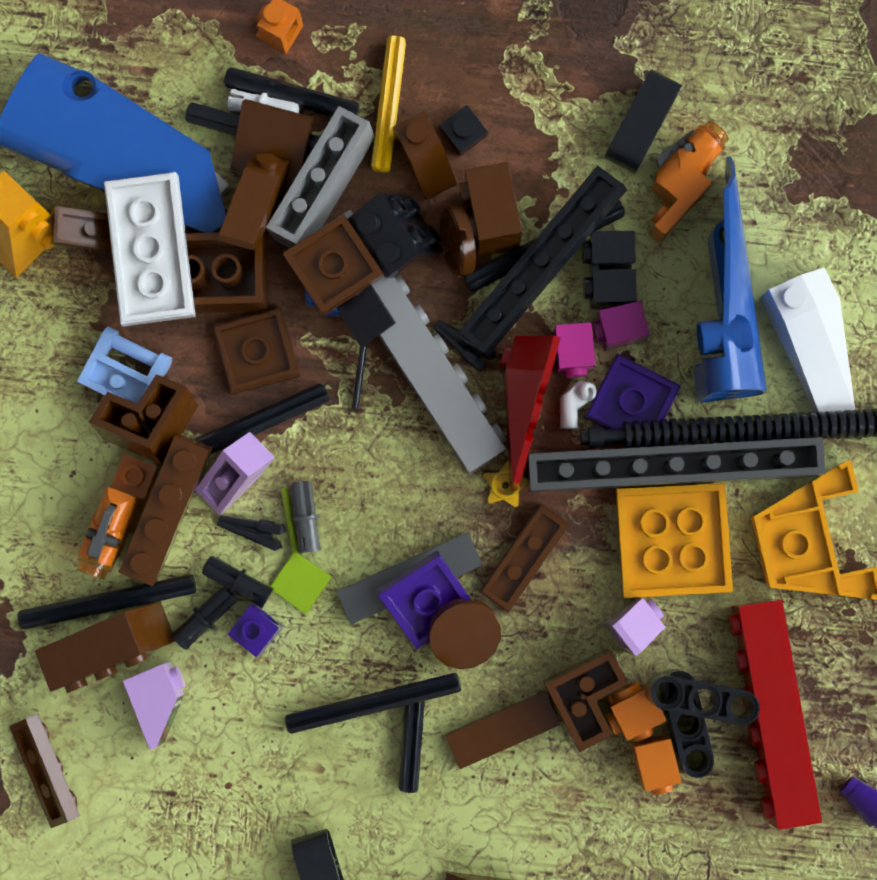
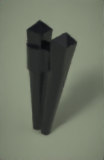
[433,320,497,372]
[217,515,287,551]

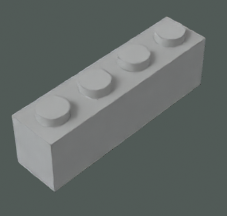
[266,106,375,248]

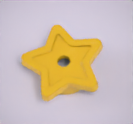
[483,461,528,507]

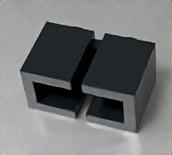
[582,231,637,309]

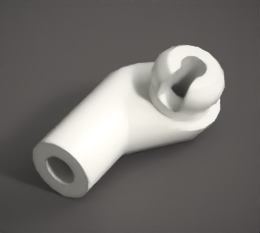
[560,381,597,429]

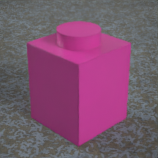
[553,322,596,378]

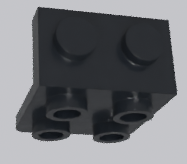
[347,193,443,279]

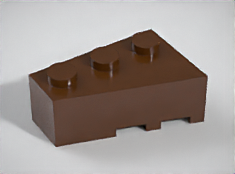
[35,601,176,693]

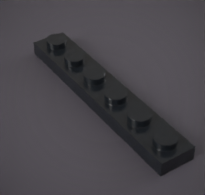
[459,165,627,356]

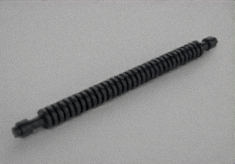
[580,408,877,448]

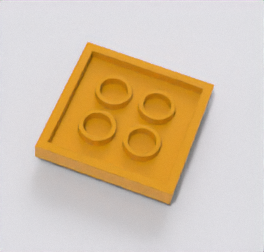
[615,483,733,598]

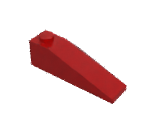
[500,335,561,490]

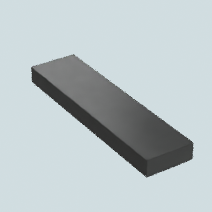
[336,532,483,624]

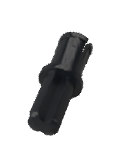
[202,556,274,609]
[171,587,237,650]

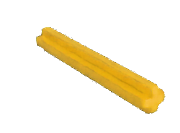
[371,35,406,173]

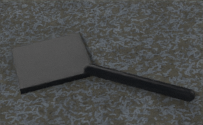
[337,285,396,410]

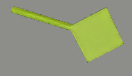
[270,487,332,614]

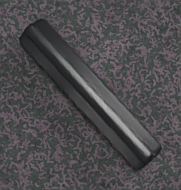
[399,683,425,793]

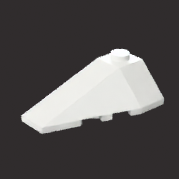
[759,268,855,413]

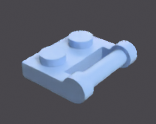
[77,326,172,404]

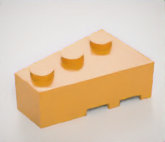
[0,171,55,278]

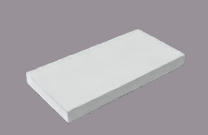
[104,172,196,327]

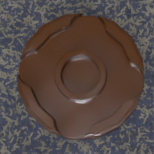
[440,205,476,277]
[428,598,501,669]

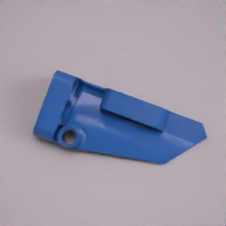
[0,53,226,233]
[693,157,767,403]

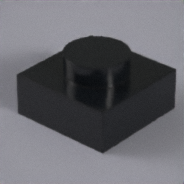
[439,105,488,156]

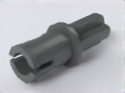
[291,481,321,553]

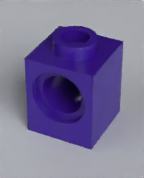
[227,604,284,657]

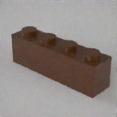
[118,434,213,586]

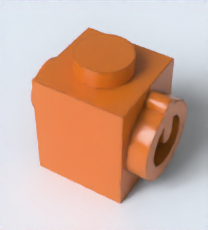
[605,681,667,742]

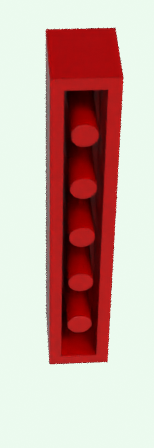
[728,599,822,830]

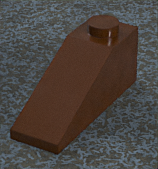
[218,152,289,250]

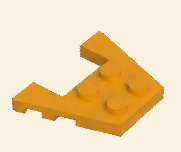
[751,460,877,600]

